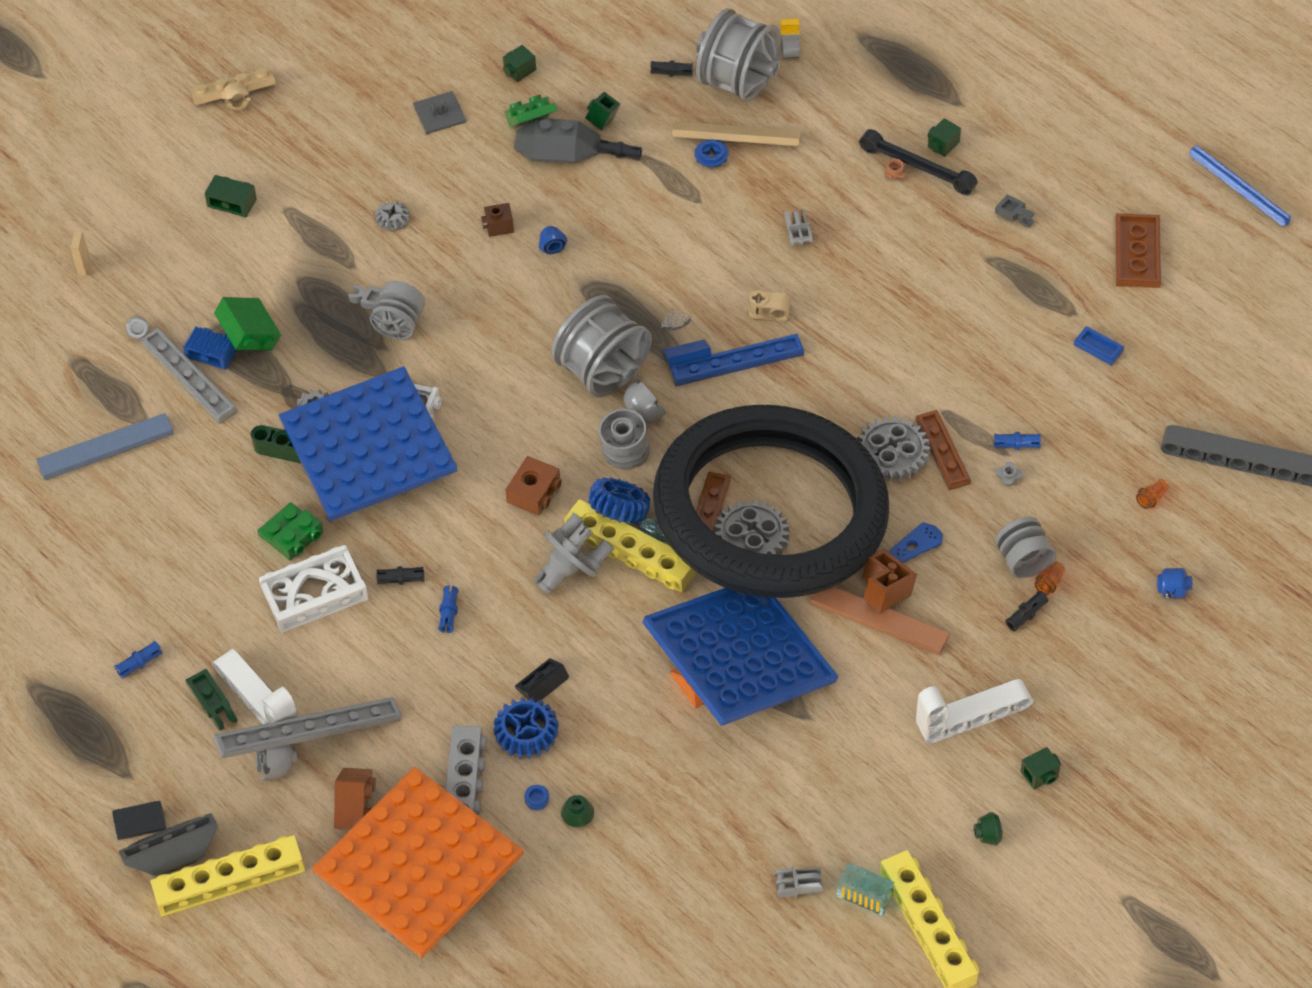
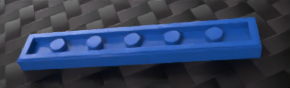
[670,334,804,386]

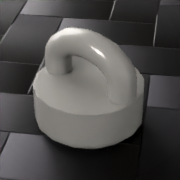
[126,316,148,339]

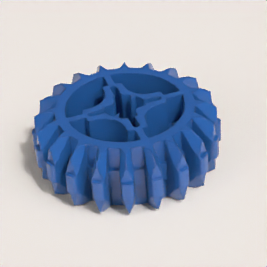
[588,477,651,524]
[493,696,559,759]

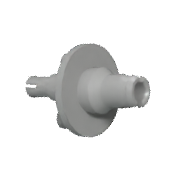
[533,512,614,594]

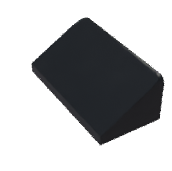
[515,658,569,702]
[112,801,166,840]

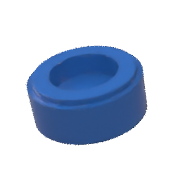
[524,785,549,810]

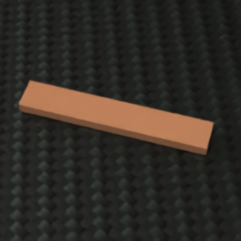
[810,587,949,655]

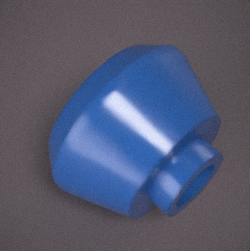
[539,226,568,254]

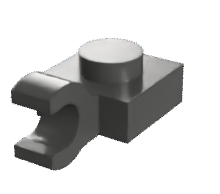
[995,194,1034,228]

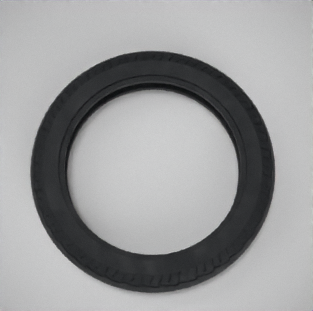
[653,404,889,598]

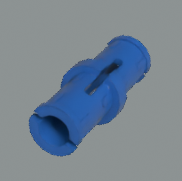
[994,432,1041,450]
[438,585,459,633]
[114,641,163,679]

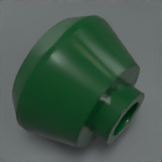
[561,795,594,827]
[974,812,1002,846]

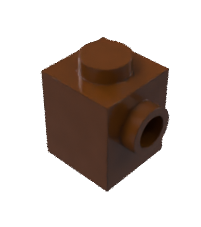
[481,203,514,237]

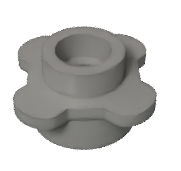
[995,462,1023,486]

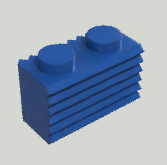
[183,326,237,370]

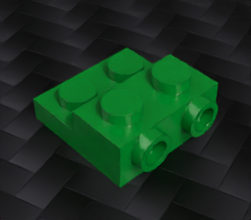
[504,95,558,127]
[257,502,323,561]

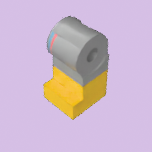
[780,18,800,58]

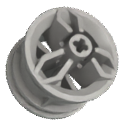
[696,8,780,102]
[551,295,652,397]

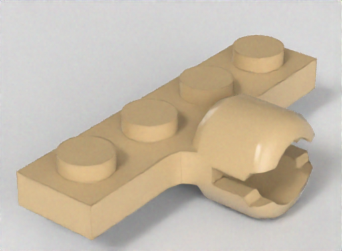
[190,68,276,110]

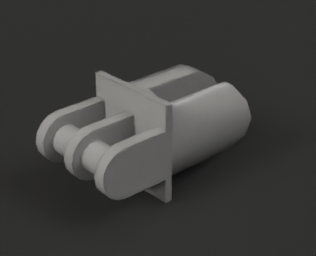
[784,209,813,247]
[774,865,824,899]

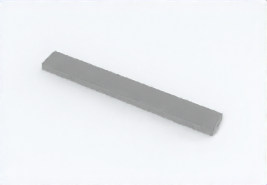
[213,697,402,759]

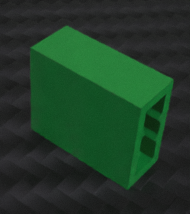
[214,297,281,351]

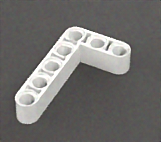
[212,649,297,724]
[916,679,1033,743]

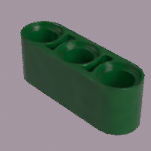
[250,425,301,464]

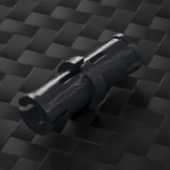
[650,60,693,77]
[598,139,642,161]
[377,566,424,585]
[1005,591,1049,632]

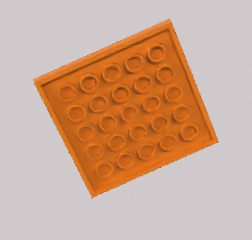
[312,766,524,959]

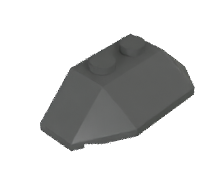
[514,118,601,164]
[119,813,218,876]

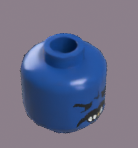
[1157,568,1193,598]

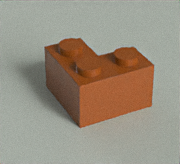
[862,549,917,612]
[334,768,376,829]

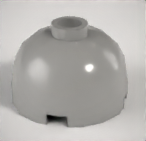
[624,379,667,424]
[256,744,297,780]

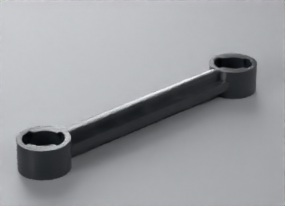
[859,129,978,195]

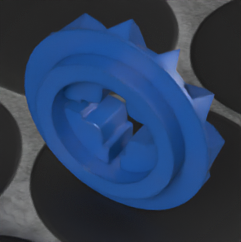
[695,140,729,168]

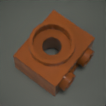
[505,456,562,516]

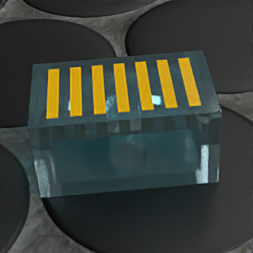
[837,862,894,916]

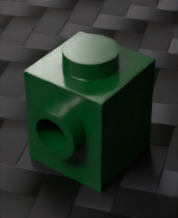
[503,45,536,82]
[585,92,621,131]
[927,118,961,157]
[1020,747,1061,790]

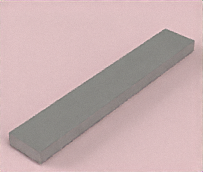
[140,328,237,424]

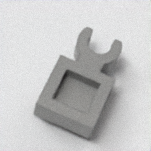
[348,285,381,310]

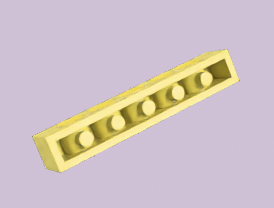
[564,499,697,593]
[150,835,305,917]
[880,850,979,988]

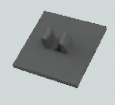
[413,91,466,134]

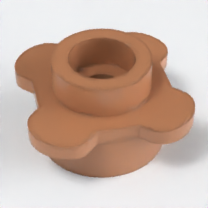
[884,159,906,179]

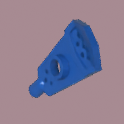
[890,522,943,563]

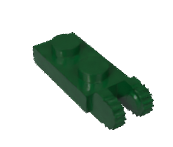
[185,669,237,731]

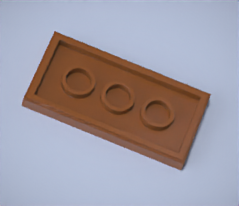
[1115,213,1161,288]

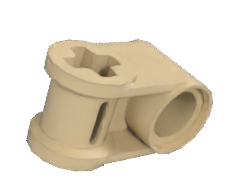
[748,290,791,322]

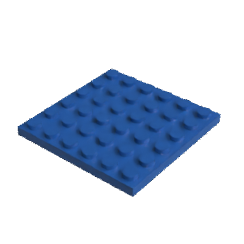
[279,366,458,521]
[642,588,838,726]

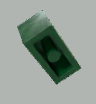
[204,175,257,218]

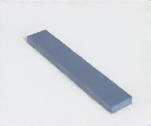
[37,413,174,480]

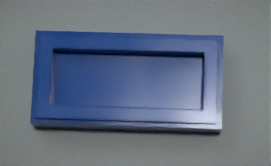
[1074,326,1124,366]
[662,339,711,365]

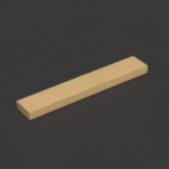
[672,121,801,146]

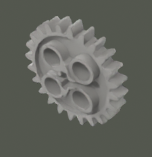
[857,416,930,482]
[714,499,789,555]

